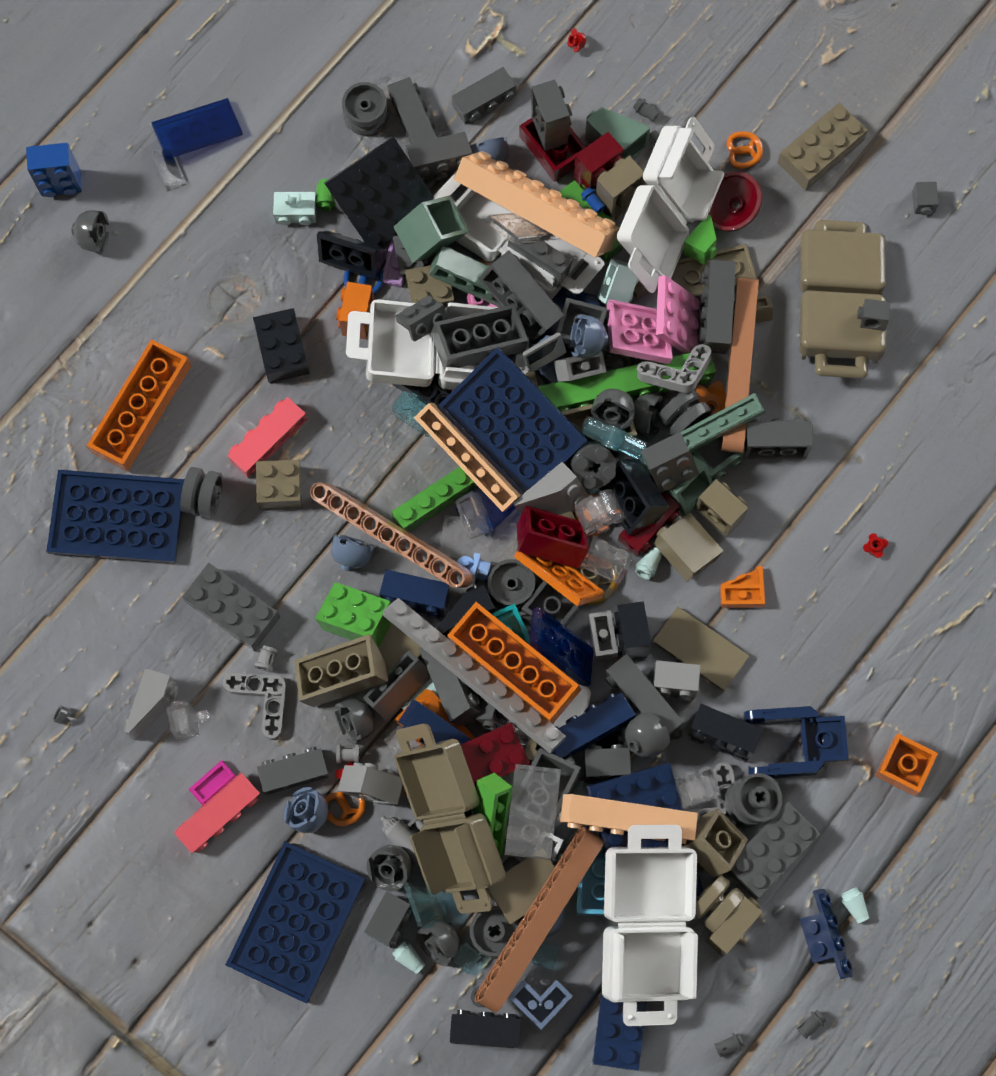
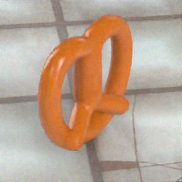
[726,131,763,169]
[325,792,366,827]

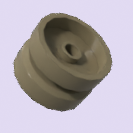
[695,874,745,933]

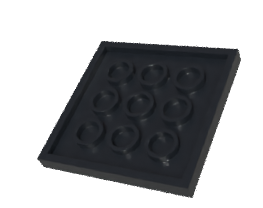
[324,136,435,246]

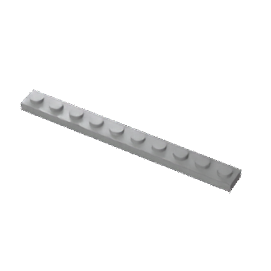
[382,598,566,754]

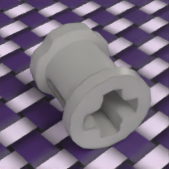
[254,645,278,672]
[336,744,360,764]

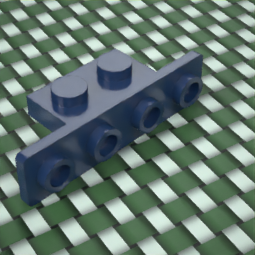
[800,889,852,980]

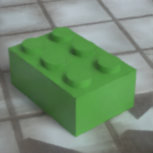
[315,582,392,649]

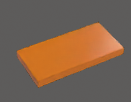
[514,550,605,606]

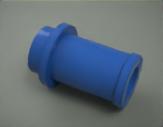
[581,187,606,214]

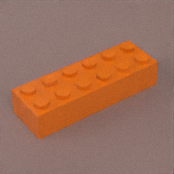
[86,339,191,472]
[447,602,581,724]

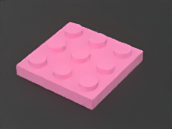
[656,275,700,354]
[607,299,673,364]

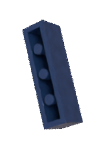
[552,692,635,760]
[398,700,472,745]

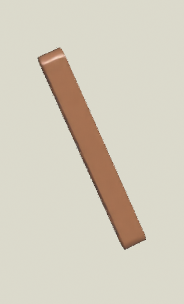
[721,277,759,453]
[310,482,473,588]
[475,827,604,1013]

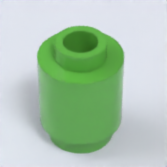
[316,179,336,211]

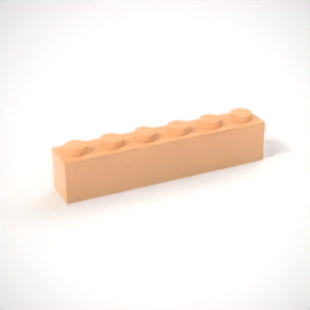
[414,403,521,512]
[560,794,698,844]

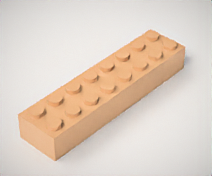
[454,151,620,258]

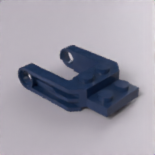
[744,706,849,778]

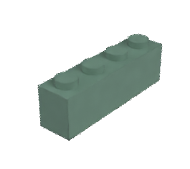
[429,245,502,307]

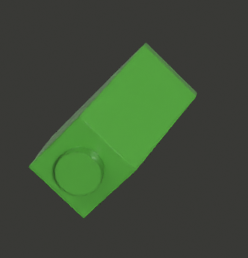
[684,215,717,265]

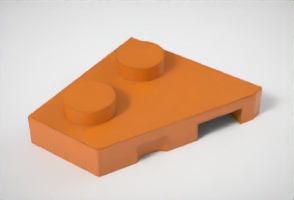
[720,566,765,608]

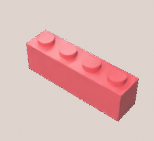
[228,397,308,478]
[174,772,260,853]

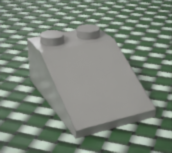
[513,462,590,515]
[124,669,179,740]

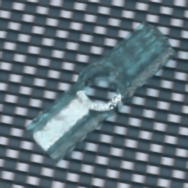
[581,417,647,459]

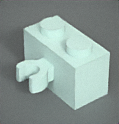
[273,192,317,225]
[597,259,639,304]

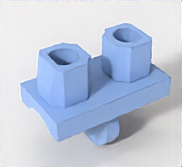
[457,553,491,584]

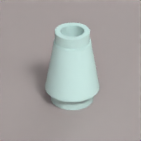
[635,547,663,580]
[841,888,870,923]
[392,941,425,974]

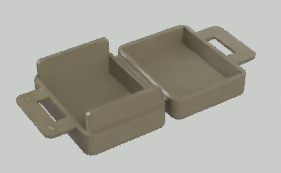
[799,220,886,378]
[394,723,506,914]

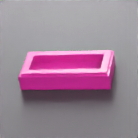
[188,760,236,806]

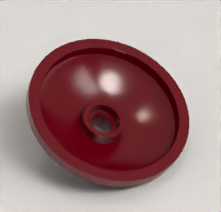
[708,171,763,232]

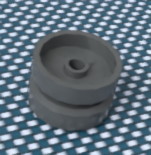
[342,82,388,135]
[658,389,712,435]
[180,467,223,519]
[488,559,535,611]
[725,773,782,826]
[470,906,518,958]

